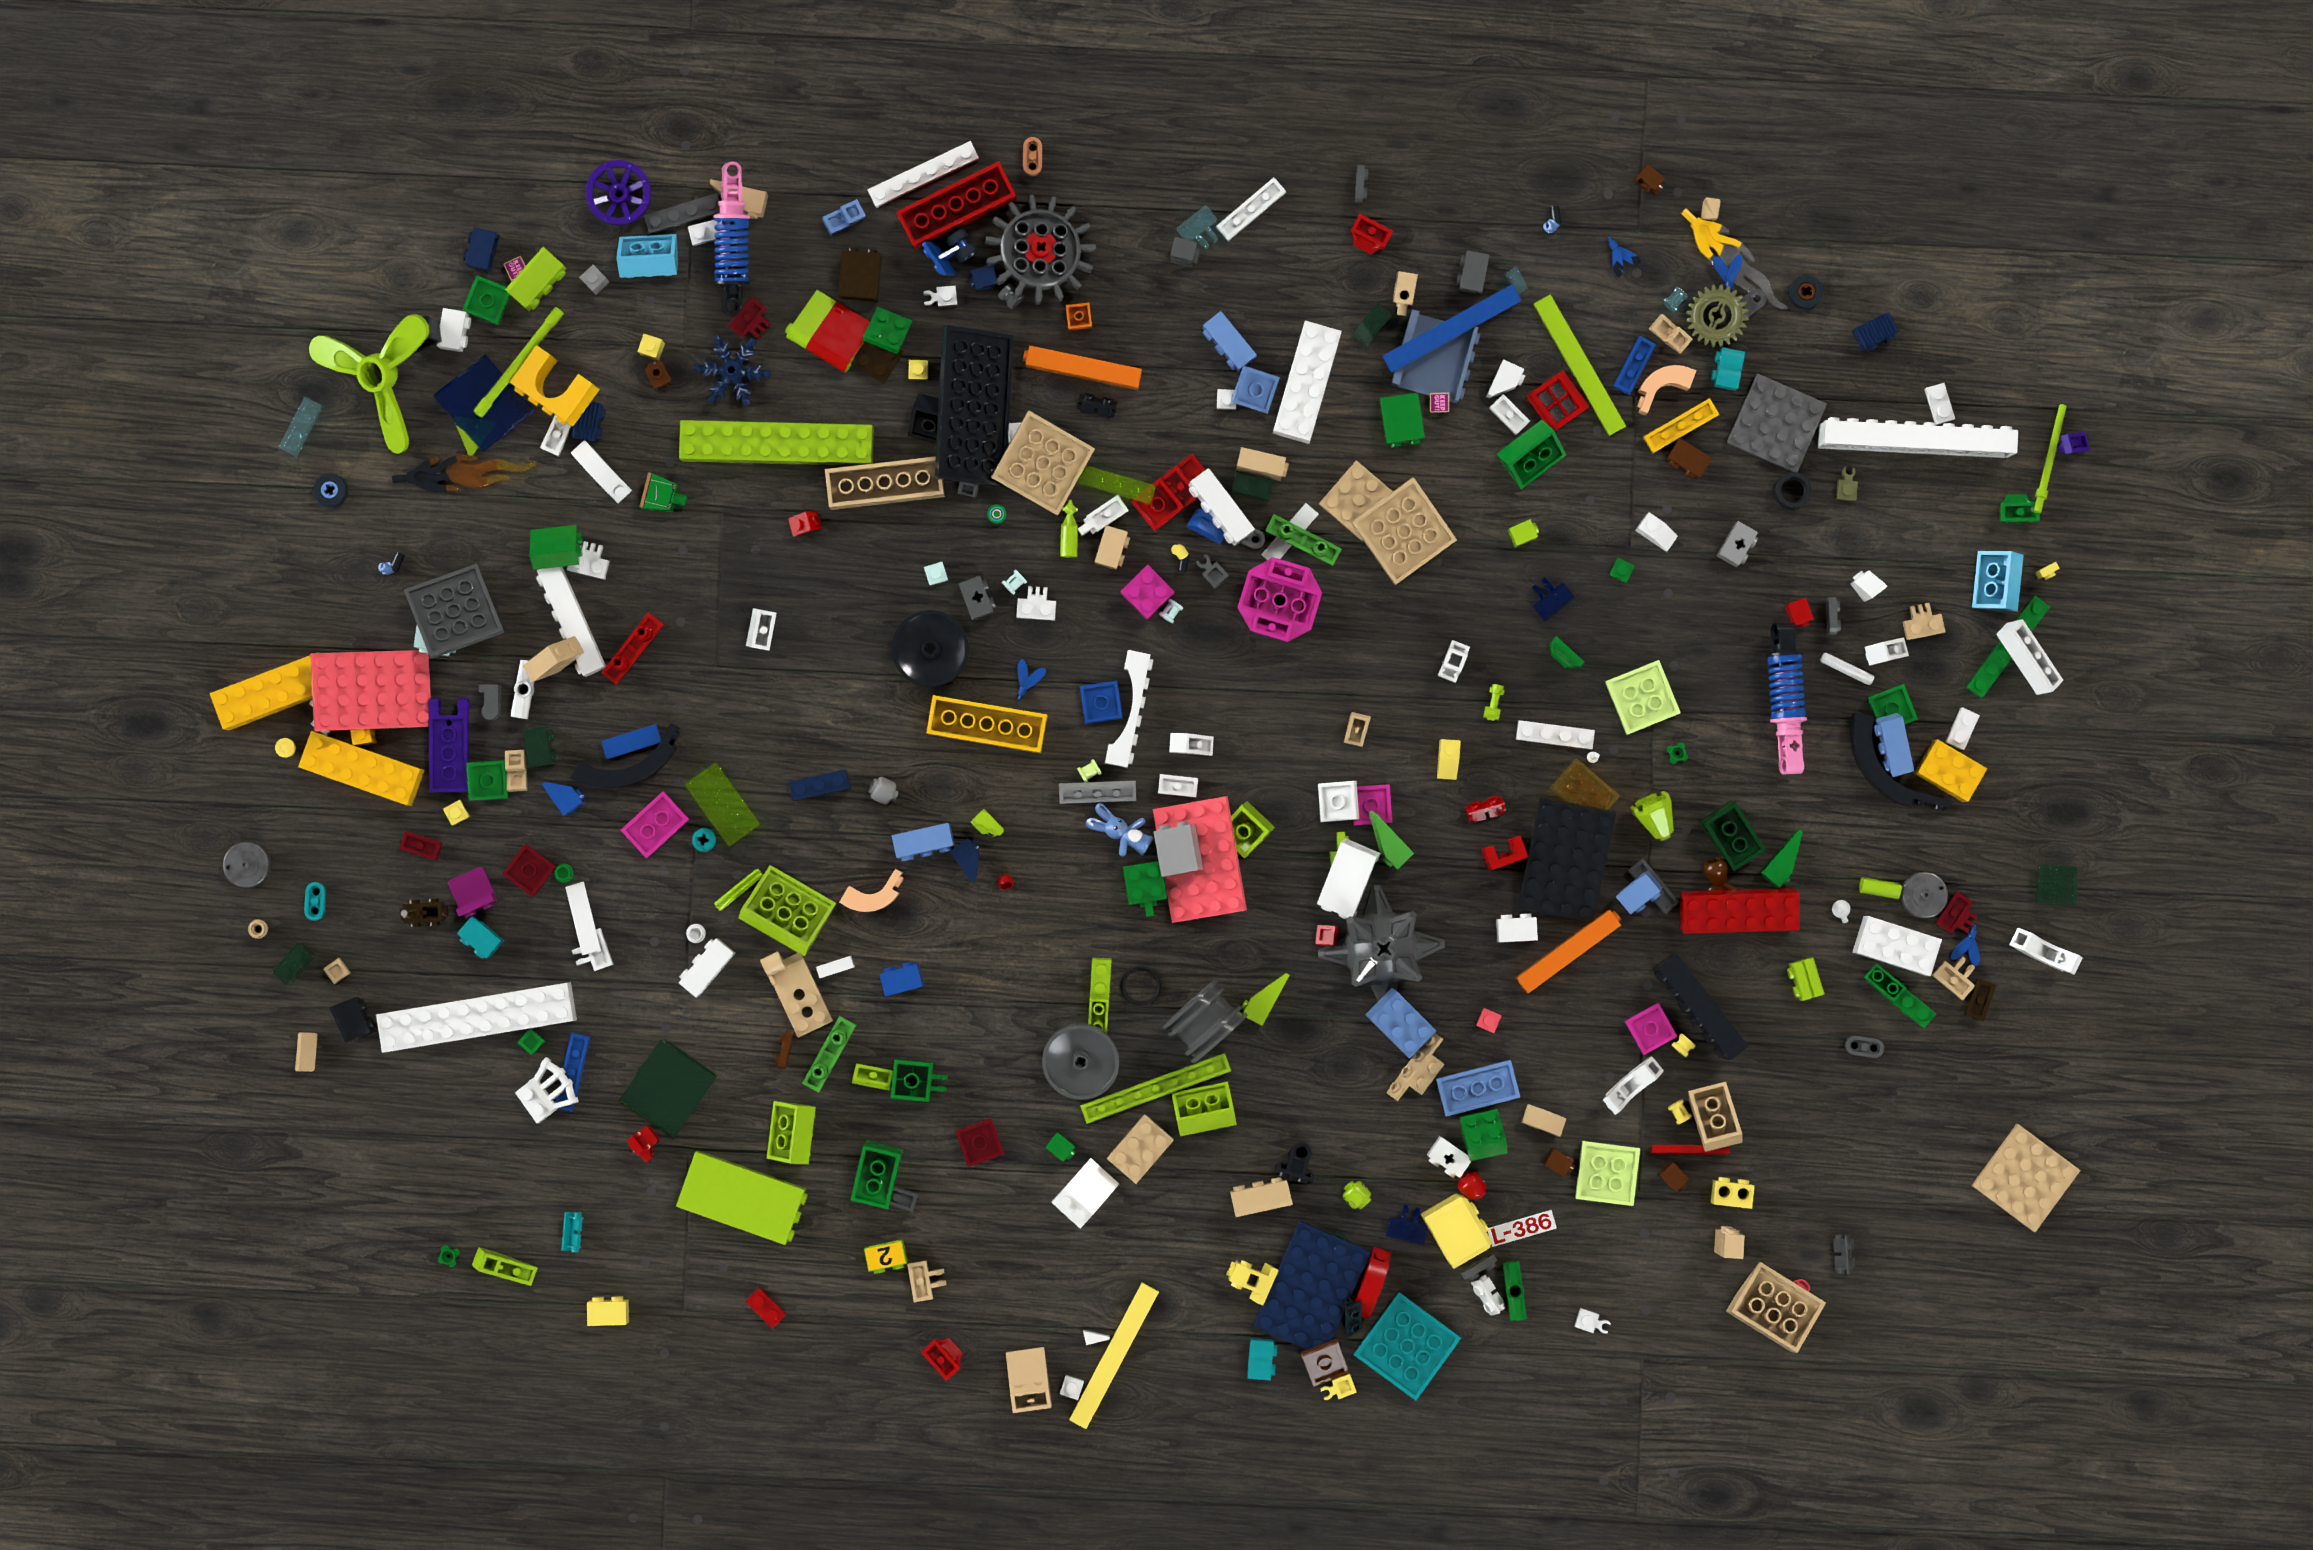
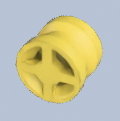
[1671,1034,1696,1058]

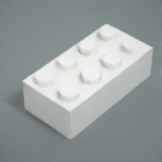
[1852,916,1942,976]

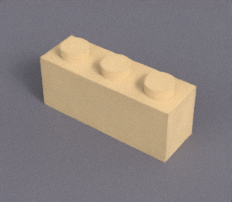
[1714,1226,1745,1259]

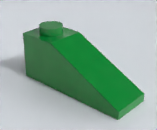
[1759,829,1803,888]

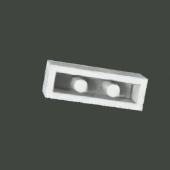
[816,956,855,978]

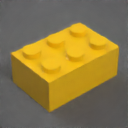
[1913,739,1987,802]

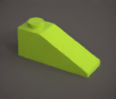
[1240,973,1290,1026]
[472,1247,538,1286]

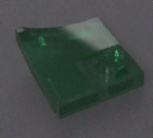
[2036,864,2077,905]

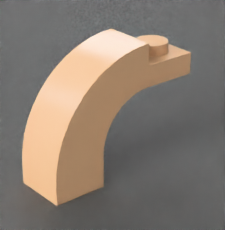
[1637,365,1697,416]
[839,869,904,912]

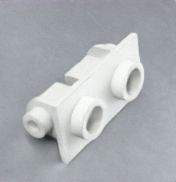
[1471,1275,1505,1316]

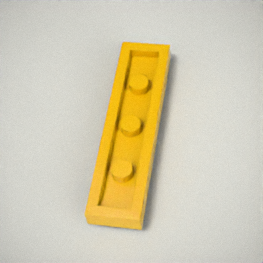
[1643,398,1719,454]

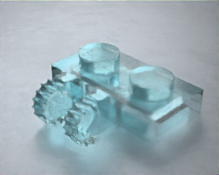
[1176,205,1218,249]

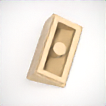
[295,1032,318,1071]

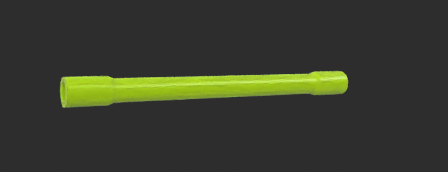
[473,307,564,418]

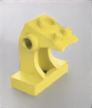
[1226,1260,1279,1305]

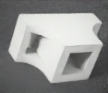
[1438,640,1470,683]

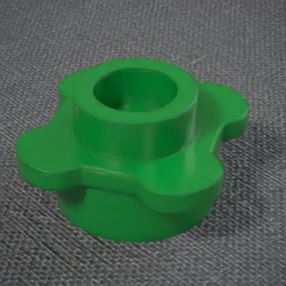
[1666,743,1688,764]
[438,1245,460,1267]

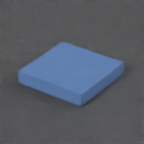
[1231,365,1280,414]

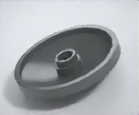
[1042,1023,1120,1100]

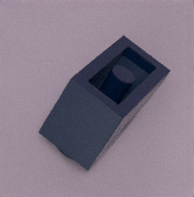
[950,838,980,883]

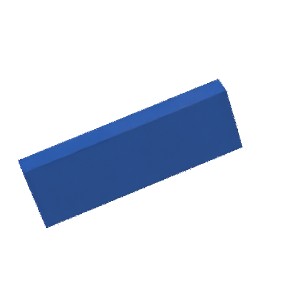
[1613,336,1656,396]
[601,724,662,760]

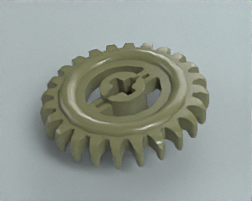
[1686,284,1749,347]

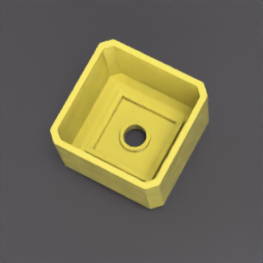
[1421,1193,1492,1269]

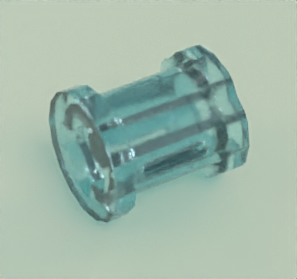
[1663,287,1688,312]

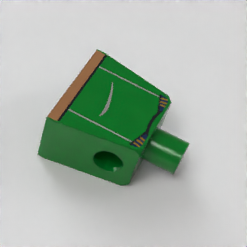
[640,472,688,512]

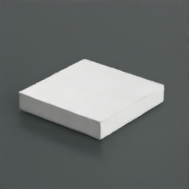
[1318,781,1359,822]

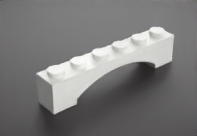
[1105,650,1153,768]

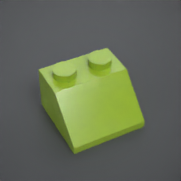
[1231,801,1275,858]

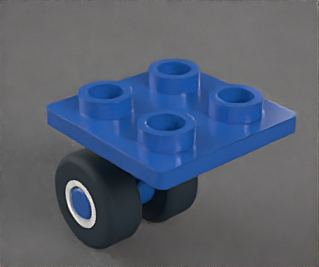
[922,229,978,276]

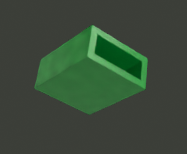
[1379,392,1425,448]
[529,525,583,570]

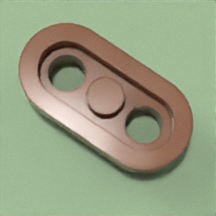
[1023,137,1042,176]

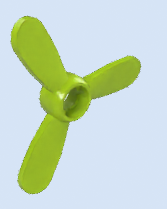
[309,314,429,454]

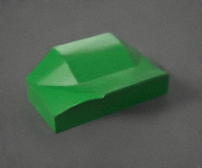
[2000,494,2040,523]
[1549,636,1585,669]

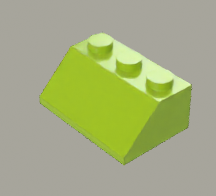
[505,247,567,311]
[1171,1082,1237,1136]
[766,1101,816,1164]

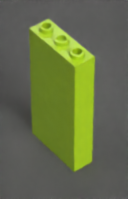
[676,1150,808,1245]

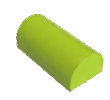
[1859,877,1902,899]
[852,1063,893,1091]

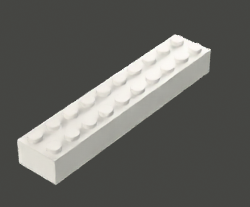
[1817,417,2018,458]
[376,982,577,1053]

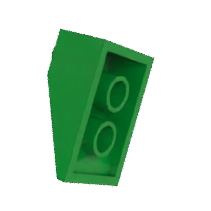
[851,1140,904,1210]

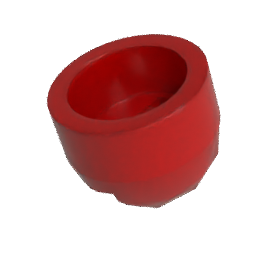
[998,873,1014,890]

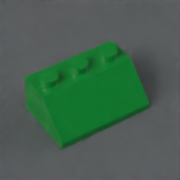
[1497,420,1567,489]

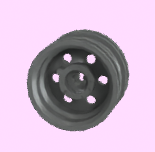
[1162,979,1248,1064]

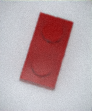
[745,1287,786,1329]

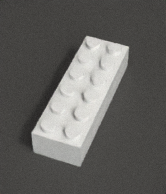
[1272,321,1342,444]

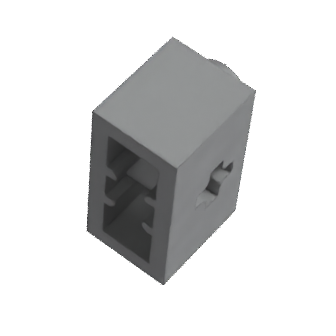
[1716,521,1758,567]

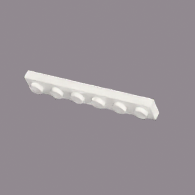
[867,141,979,208]

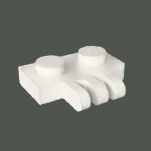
[567,541,610,580]
[1017,586,1056,621]

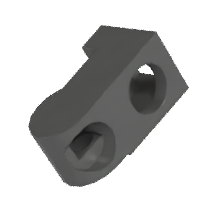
[479,684,501,721]

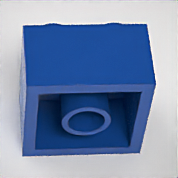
[879,961,925,997]

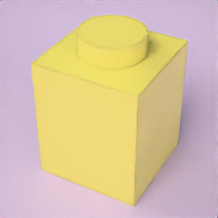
[637,334,665,361]

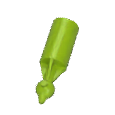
[1060,500,1078,558]

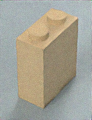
[1236,447,1289,481]
[523,636,584,682]

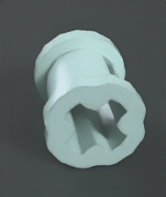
[1002,569,1027,595]
[1159,598,1183,624]

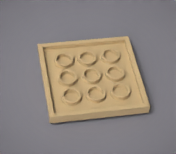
[991,411,1095,515]
[1351,477,1457,585]
[1971,1124,2081,1232]

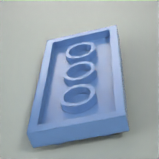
[1436,1060,1520,1116]

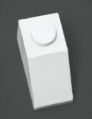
[1486,359,1525,399]
[1635,512,1678,552]
[1850,571,1887,602]
[1865,638,1909,666]
[1169,733,1214,756]

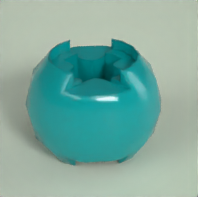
[692,828,716,852]

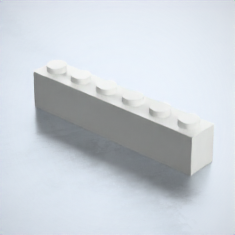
[536,567,606,677]

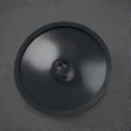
[892,610,969,687]

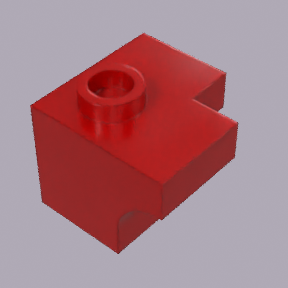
[627,1125,661,1163]

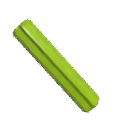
[714,869,763,911]

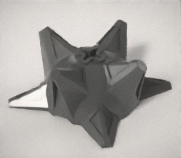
[1318,885,1445,1001]

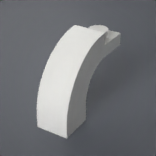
[571,440,632,503]
[2009,928,2083,975]
[1603,1056,1664,1115]

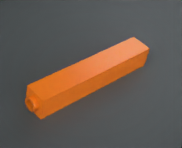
[1023,345,1142,390]
[1515,910,1621,993]

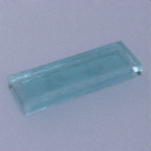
[278,397,323,457]

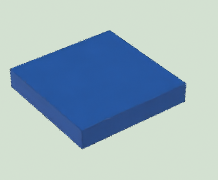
[1079,681,1123,724]

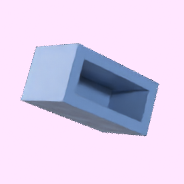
[1616,870,1662,914]

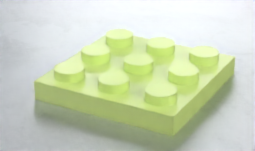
[1605,660,1681,735]
[1575,1141,1640,1206]

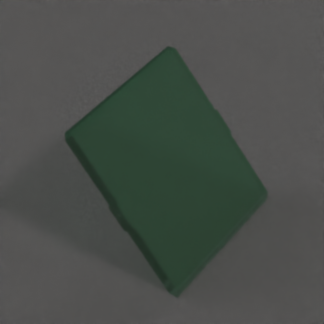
[619,1038,717,1139]

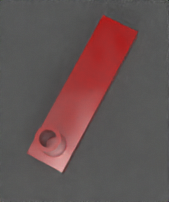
[1650,1145,1730,1155]

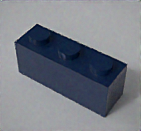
[789,769,851,801]

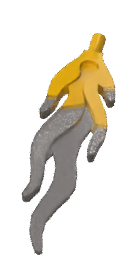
[1681,208,1788,310]

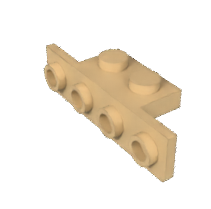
[1387,1033,1444,1101]

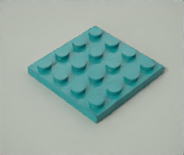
[1353,1292,1461,1401]

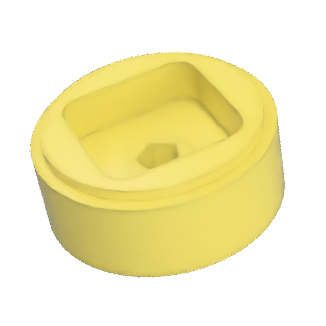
[275,738,296,758]

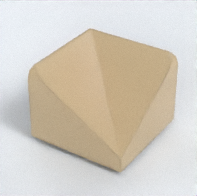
[1701,197,1720,222]

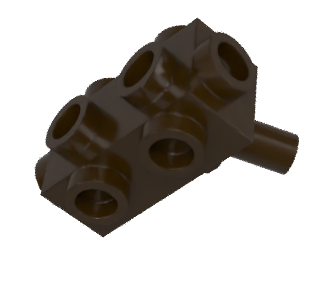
[400,898,449,927]

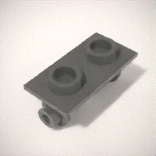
[1833,1234,1855,1274]

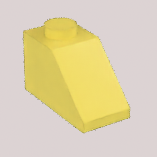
[1437,739,1461,780]

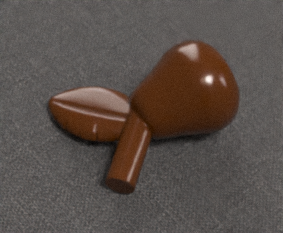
[1703,858,1739,891]

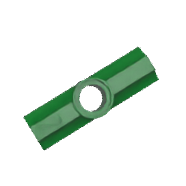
[1502,1260,1527,1321]

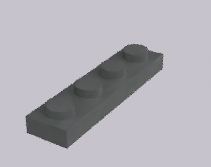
[644,193,720,235]

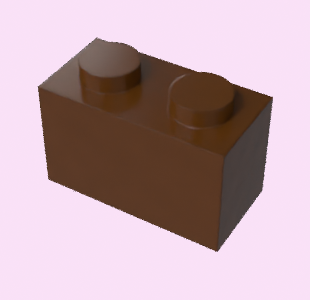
[1665,438,1712,480]

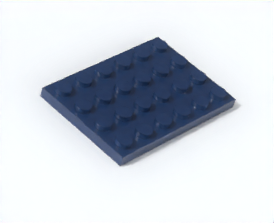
[1253,1220,1371,1350]

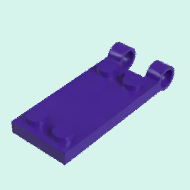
[429,698,470,792]

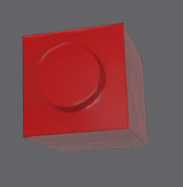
[1785,598,1814,629]

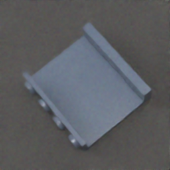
[1391,309,1480,404]

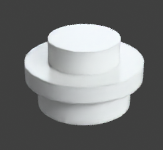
[686,924,706,943]

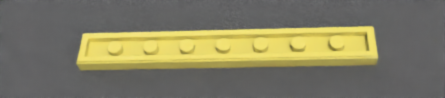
[1069,1282,1159,1429]

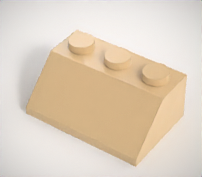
[1230,1177,1293,1217]

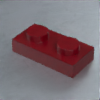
[399,831,443,861]

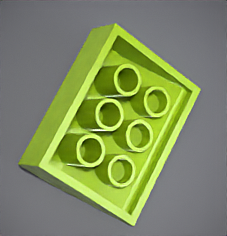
[738,865,836,956]

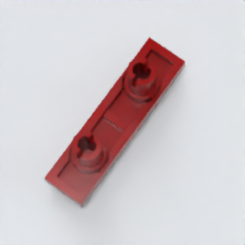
[601,613,664,685]

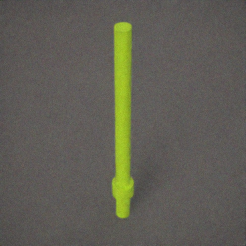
[2034,404,2067,513]

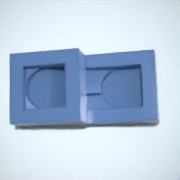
[822,199,866,236]

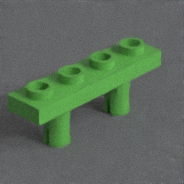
[1265,514,1342,566]
[802,1016,857,1093]

